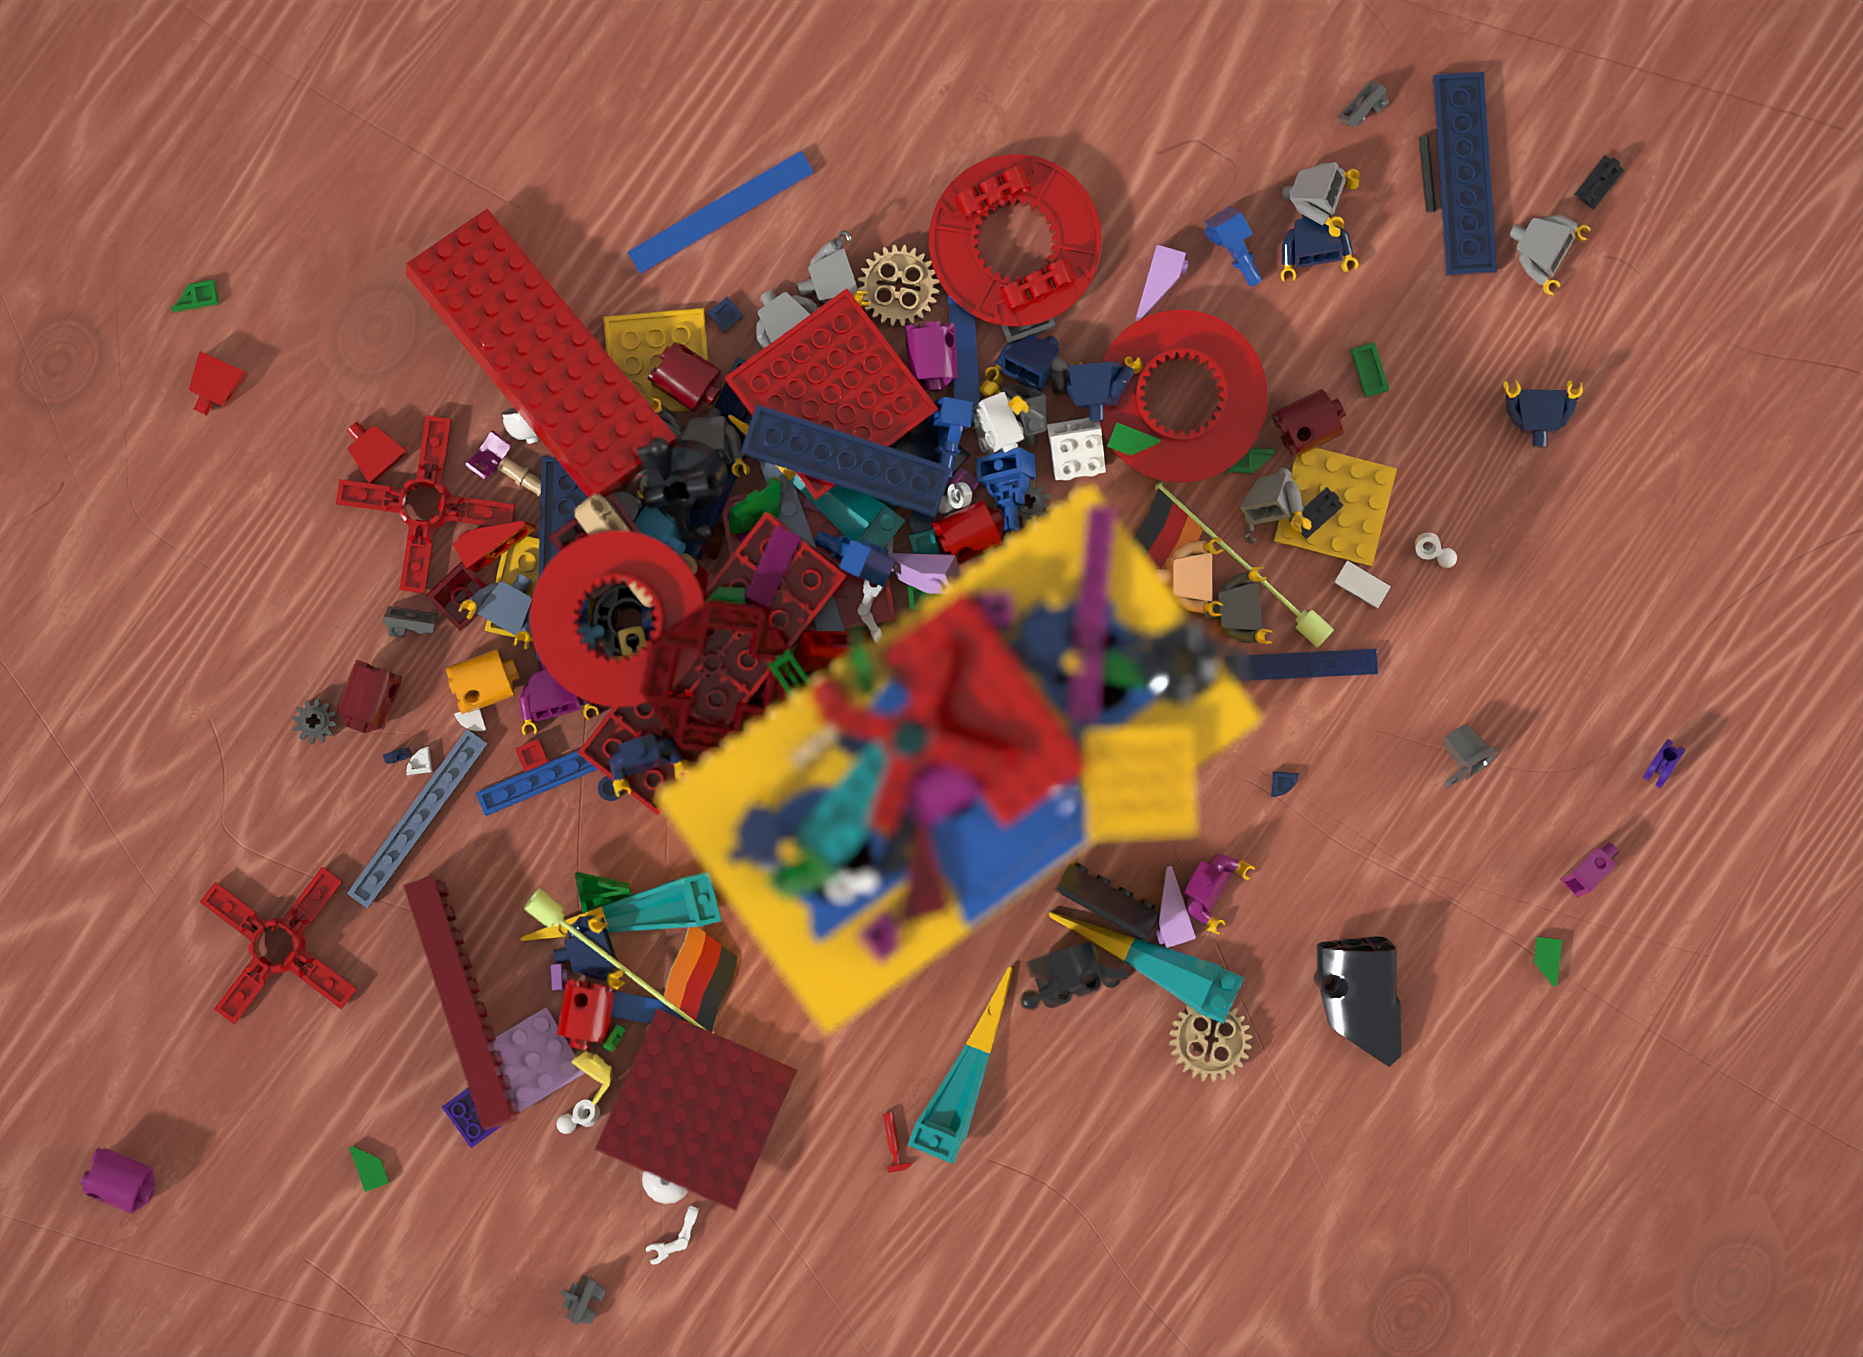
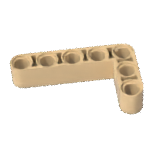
[575,494,697,607]

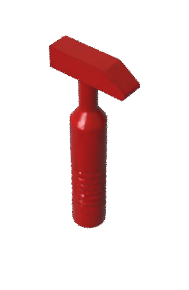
[883,1112,911,1173]

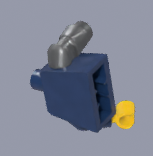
[985,335,1069,395]

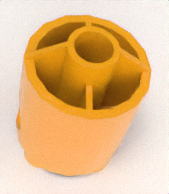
[446,649,520,715]

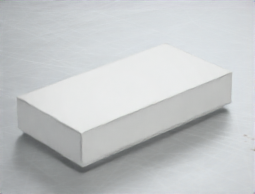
[1334,561,1391,609]

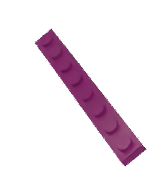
[1068,506,1115,722]

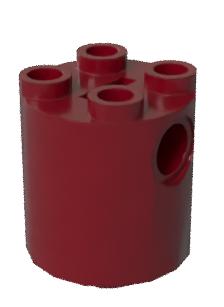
[647,342,722,412]
[1271,389,1346,457]
[336,660,402,734]

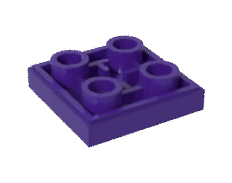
[442,1087,503,1148]

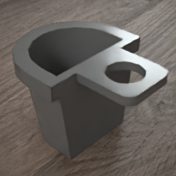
[1444,724,1499,789]

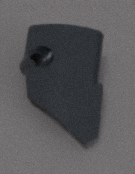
[1314,936,1401,1067]

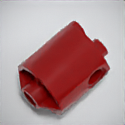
[931,499,1004,566]
[556,979,616,1051]

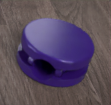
[1643,739,1685,789]

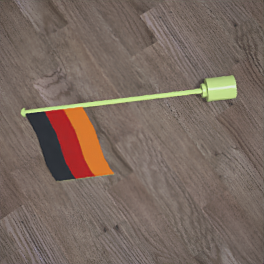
[1132,482,1334,648]
[524,889,737,1034]

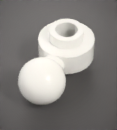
[938,482,972,515]
[1415,532,1457,568]
[828,871,878,901]
[556,1100,600,1134]

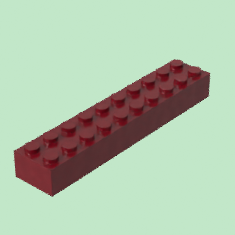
[403,875,520,1130]

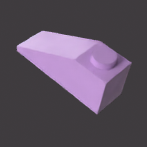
[1135,245,1189,321]
[887,553,961,594]
[1155,866,1196,948]

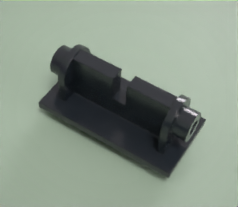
[1574,155,1624,210]
[1289,487,1344,539]
[878,820,916,877]

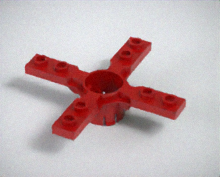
[336,415,516,594]
[816,644,1006,833]
[200,867,357,1024]

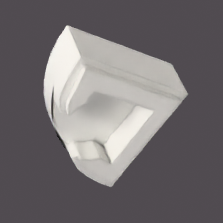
[454,709,487,731]
[406,747,433,775]

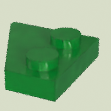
[729,477,781,535]
[848,628,877,698]
[765,842,839,901]
[575,872,632,913]

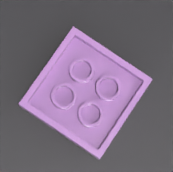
[492,1007,585,1112]

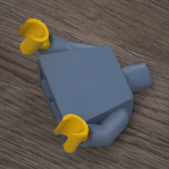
[459,573,532,649]

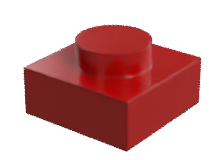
[515,739,549,772]

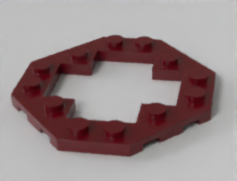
[640,600,799,753]

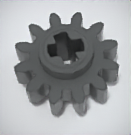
[1018,480,1051,525]
[292,699,338,744]

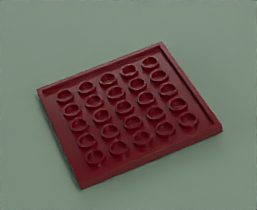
[595,1009,797,1211]

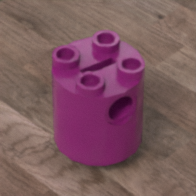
[905,321,958,392]
[903,761,981,825]
[80,1147,156,1214]

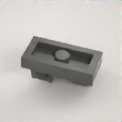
[1337,80,1389,128]
[383,606,438,638]

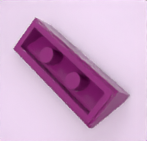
[745,526,801,606]

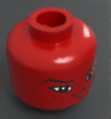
[811,676,851,710]

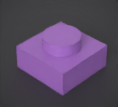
[551,964,568,990]

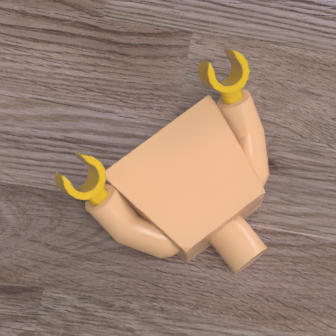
[1154,537,1224,617]

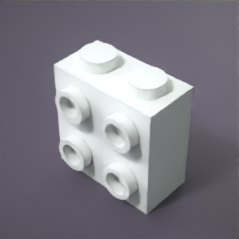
[970,392,1024,456]
[1047,418,1106,480]

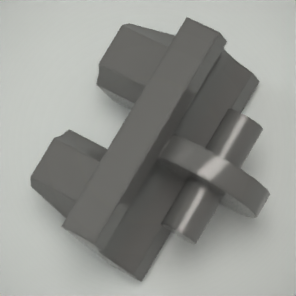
[560,1274,606,1325]

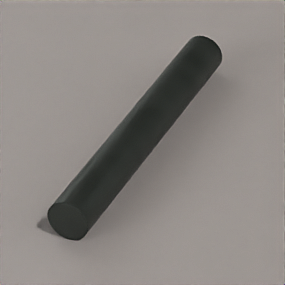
[1418,136,1436,213]

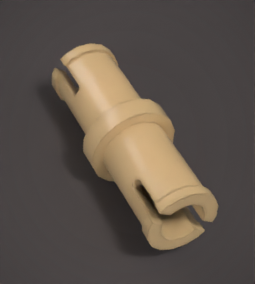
[497,456,541,497]
[789,725,841,770]

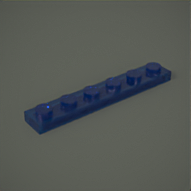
[1224,649,1378,681]

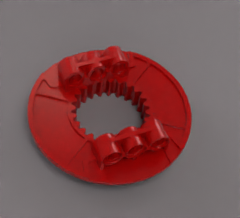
[929,154,1102,327]
[1099,309,1268,483]
[530,530,705,707]

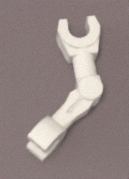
[858,579,884,641]
[646,1206,699,1264]

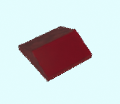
[426,561,486,631]

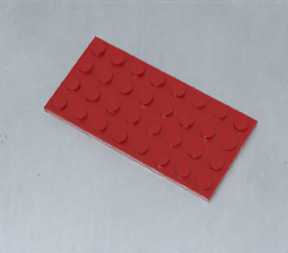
[879,590,1091,828]

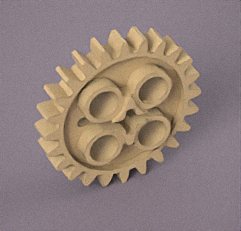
[858,245,939,327]
[1169,1005,1252,1082]

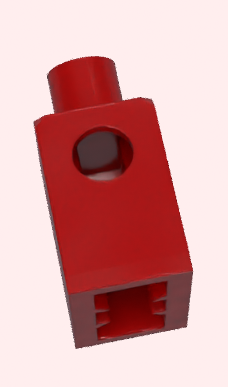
[189,351,247,416]
[346,421,408,484]

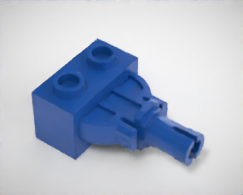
[1204,206,1263,287]
[926,397,975,480]
[975,447,1036,532]
[815,531,896,587]

